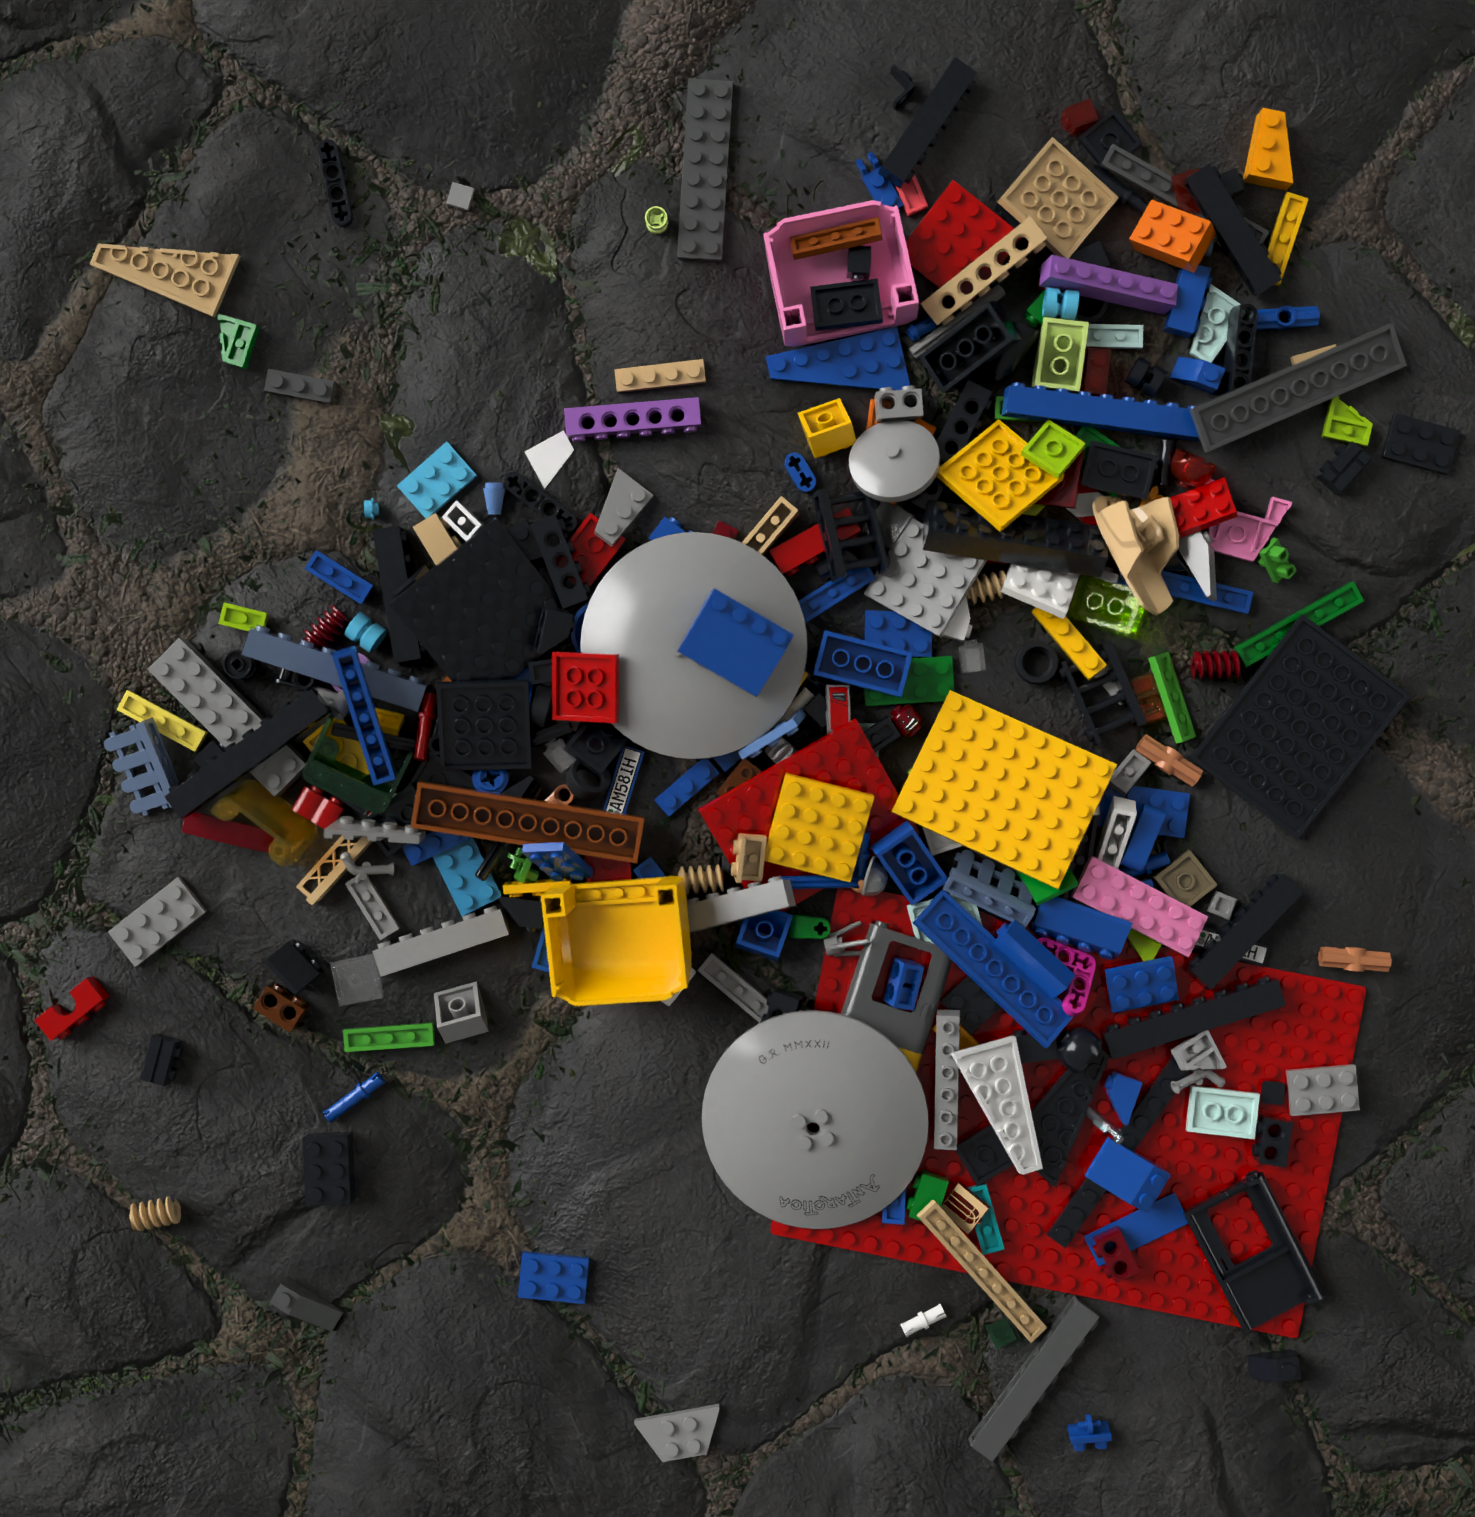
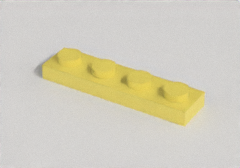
[117,690,208,752]

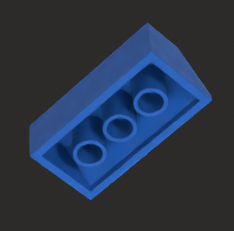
[1029,897,1132,960]

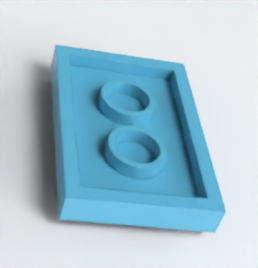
[397,442,477,518]

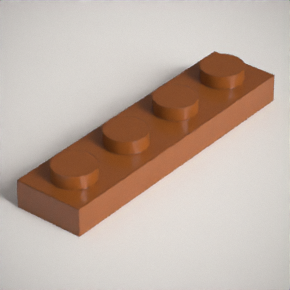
[790,217,883,260]

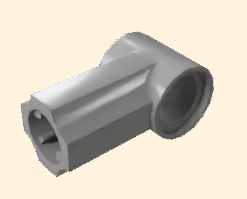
[310,686,350,720]

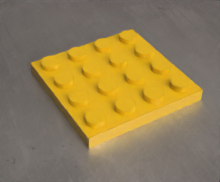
[936,419,1065,532]
[764,773,874,883]

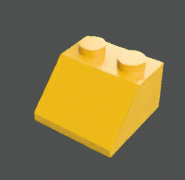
[798,398,856,458]

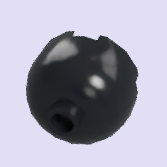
[1057,1027,1102,1073]

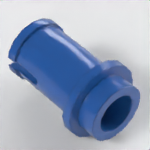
[906,316,937,341]

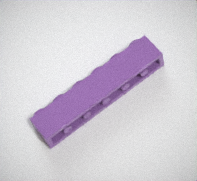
[1039,255,1178,315]

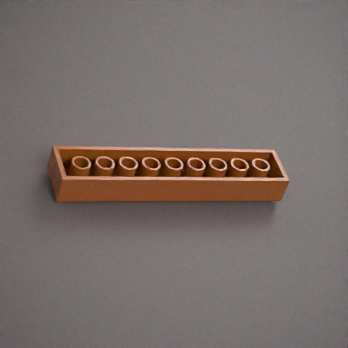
[411,781,644,863]

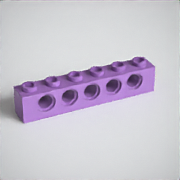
[564,397,702,442]

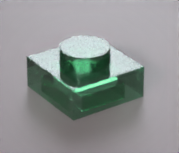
[986,1317,1016,1349]

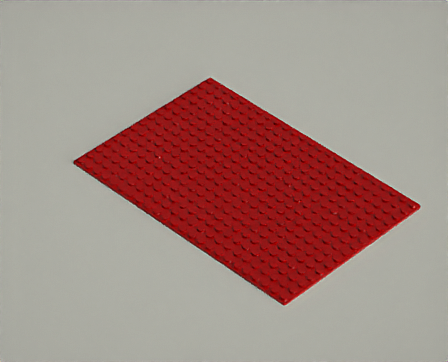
[770,888,1366,1338]

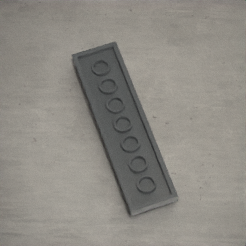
[677,78,733,262]

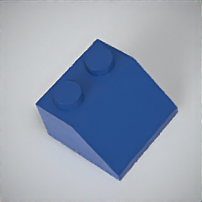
[735,910,793,962]

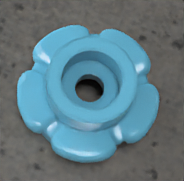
[364,498,379,520]

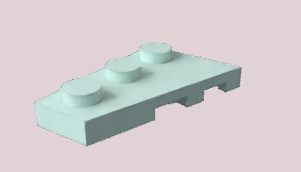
[1190,284,1245,363]

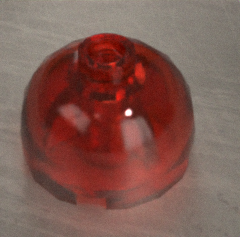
[1170,448,1218,489]

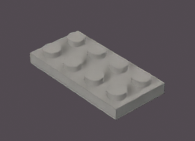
[108,877,207,967]

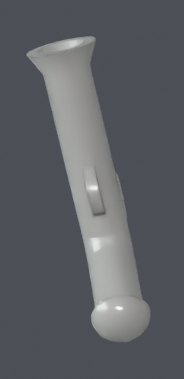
[340,852,394,884]
[1171,1070,1225,1094]

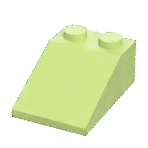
[1031,317,1089,392]

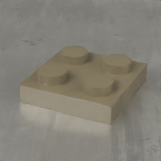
[1153,849,1217,907]

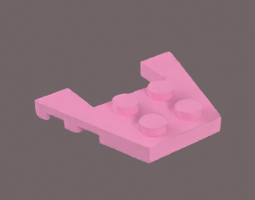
[1205,479,1292,562]

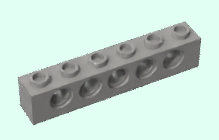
[934,1009,960,1150]

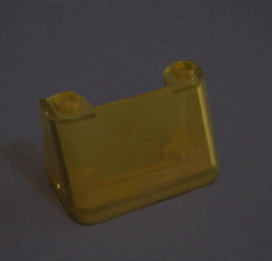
[210,779,317,867]

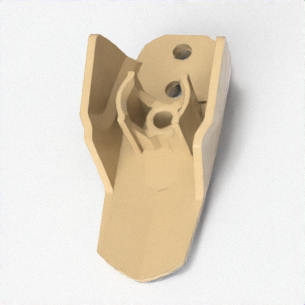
[1092,496,1179,615]

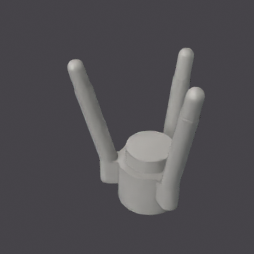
[824,921,869,957]

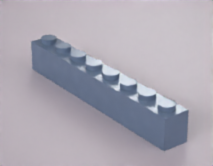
[242,625,426,712]

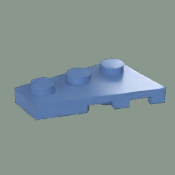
[738,708,807,759]

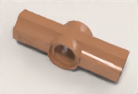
[1135,734,1203,787]
[1318,946,1392,972]

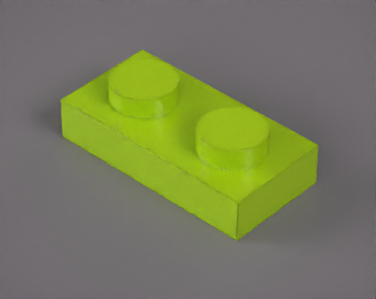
[218,602,269,631]

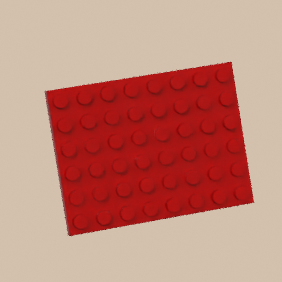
[698,719,920,912]

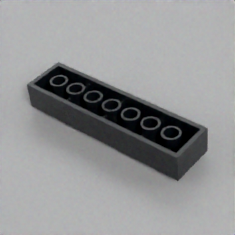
[923,500,1108,577]

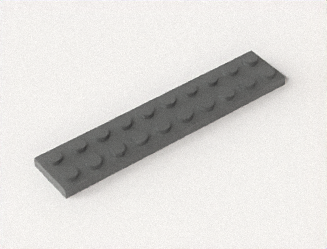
[1189,323,1407,452]

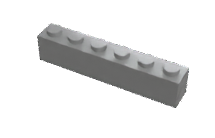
[687,876,796,933]
[372,905,511,977]

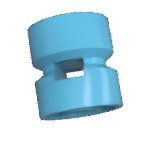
[1042,287,1079,320]
[344,612,387,653]

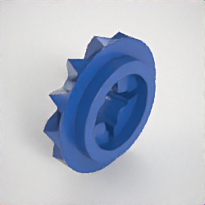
[472,769,508,794]

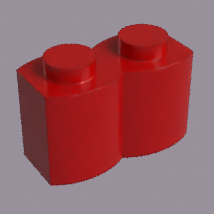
[291,784,346,829]

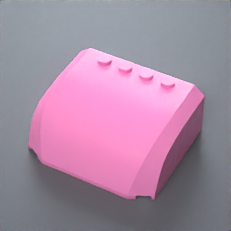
[764,200,919,347]

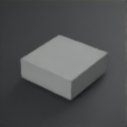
[446,182,475,212]
[1207,890,1238,920]

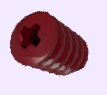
[303,605,351,650]
[1190,651,1241,679]

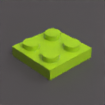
[1021,419,1086,479]

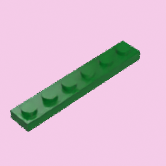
[1233,581,1364,667]

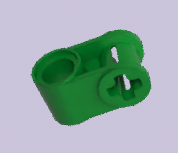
[787,914,831,939]

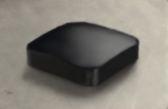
[1260,1080,1285,1105]

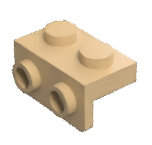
[731,833,767,883]

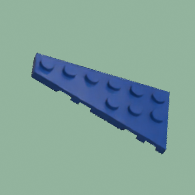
[766,326,910,390]

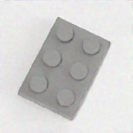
[1286,1064,1360,1116]

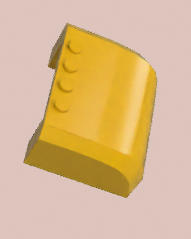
[541,876,691,1006]

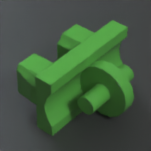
[1257,538,1296,583]
[507,846,539,883]

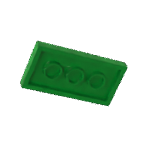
[864,656,954,706]

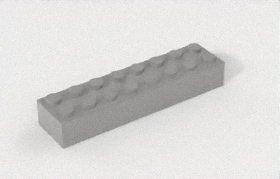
[147,638,312,797]

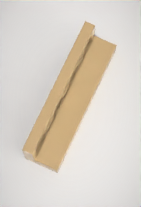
[296,835,373,906]

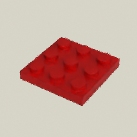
[552,651,619,723]

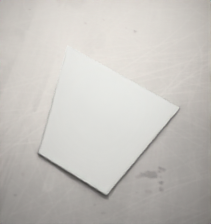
[525,430,574,489]

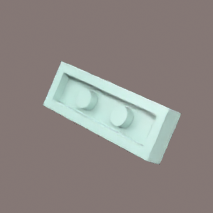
[1086,324,1143,349]

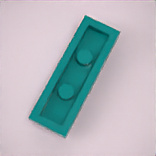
[964,1182,1004,1255]

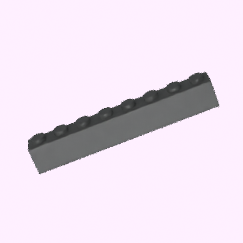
[968,1295,1099,1462]

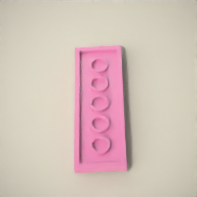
[1070,856,1208,957]

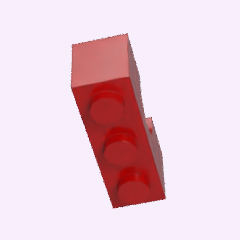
[34,976,110,1041]

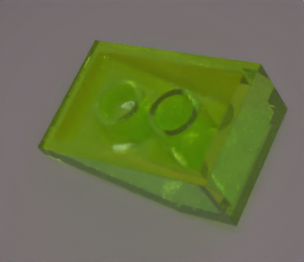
[1067,575,1147,640]

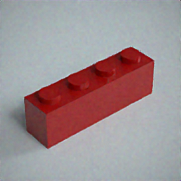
[769,507,861,577]

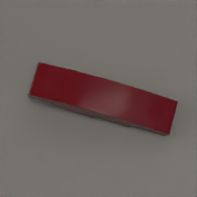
[181,812,278,854]

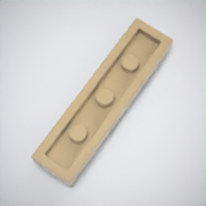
[614,359,706,393]

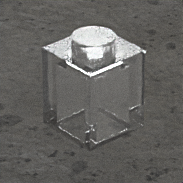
[958,640,986,674]
[543,738,576,773]

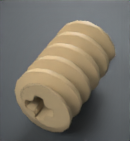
[966,570,1011,604]
[678,864,724,894]
[129,1196,181,1231]

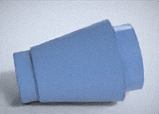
[483,482,506,515]

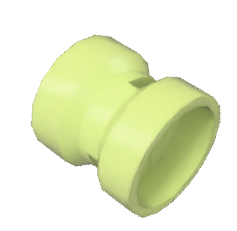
[645,206,668,234]

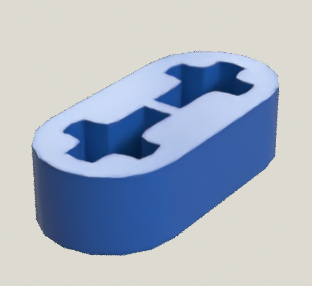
[784,452,816,493]

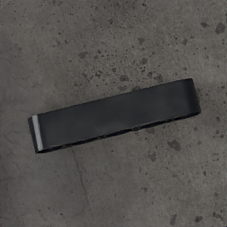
[1221,304,1258,396]

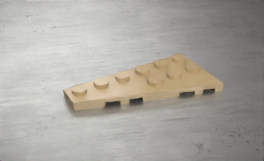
[90,244,241,318]

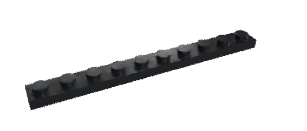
[1046,1054,1191,1248]

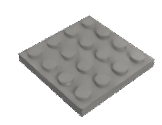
[864,517,987,638]

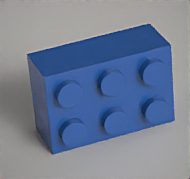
[870,821,948,906]

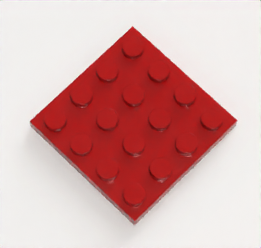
[906,180,1023,303]

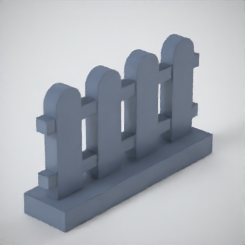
[104,717,179,816]
[943,849,1036,928]

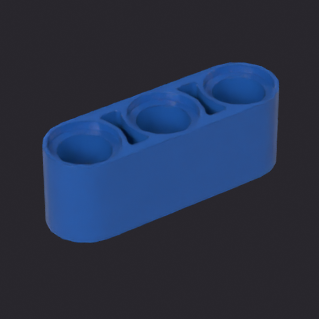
[1120,803,1166,872]

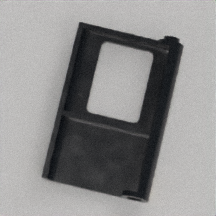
[1184,1170,1325,1336]

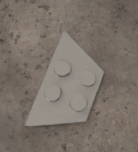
[634,1404,720,1462]

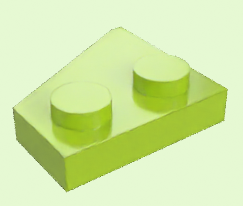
[1321,396,1373,447]

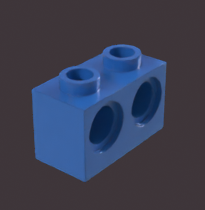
[883,957,924,1011]

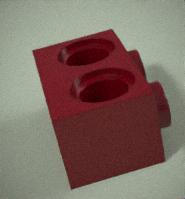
[1092,1226,1140,1284]

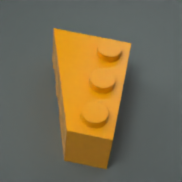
[1243,108,1293,191]

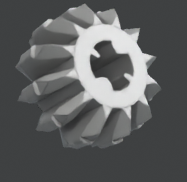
[765,736,798,764]

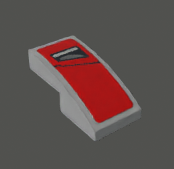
[825,685,851,734]

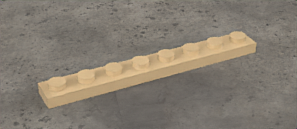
[917,1200,1047,1343]

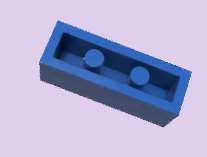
[1163,265,1212,338]

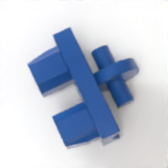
[1067,1414,1112,1451]

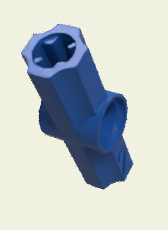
[1256,306,1320,331]

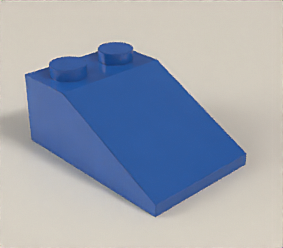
[1084,1137,1171,1214]

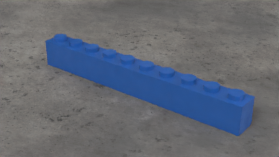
[1002,383,1201,442]

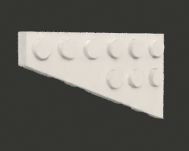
[951,1036,1043,1175]

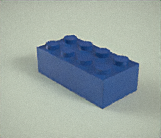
[813,630,913,698]

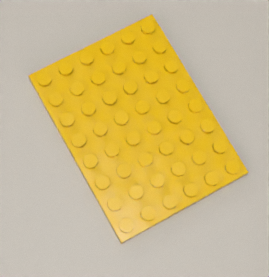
[891,690,1117,889]

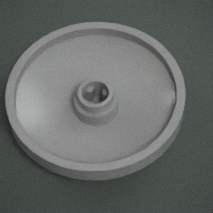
[849,420,940,502]

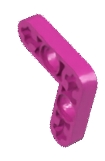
[1037,937,1096,1017]

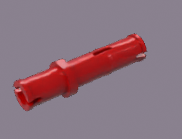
[412,693,437,761]

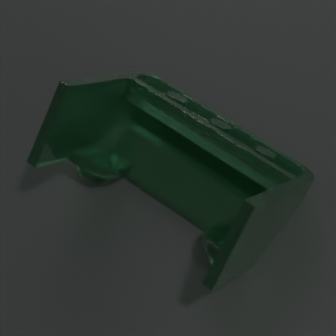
[303,714,414,814]

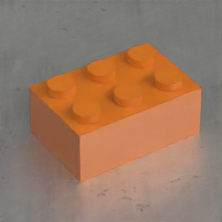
[1129,200,1216,273]

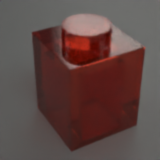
[1061,98,1098,136]

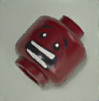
[890,704,923,737]

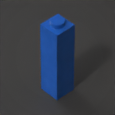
[994,920,1075,998]

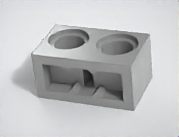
[874,386,924,423]

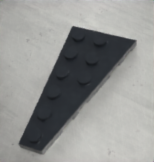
[1031,1049,1109,1188]

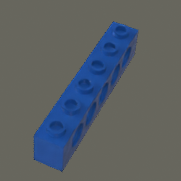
[332,646,396,785]

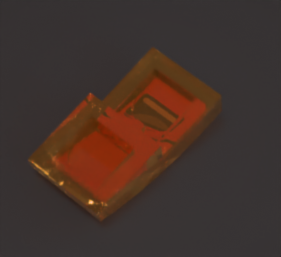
[1130,673,1167,725]

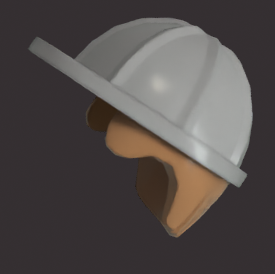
[851,855,888,897]

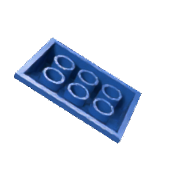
[677,588,794,697]

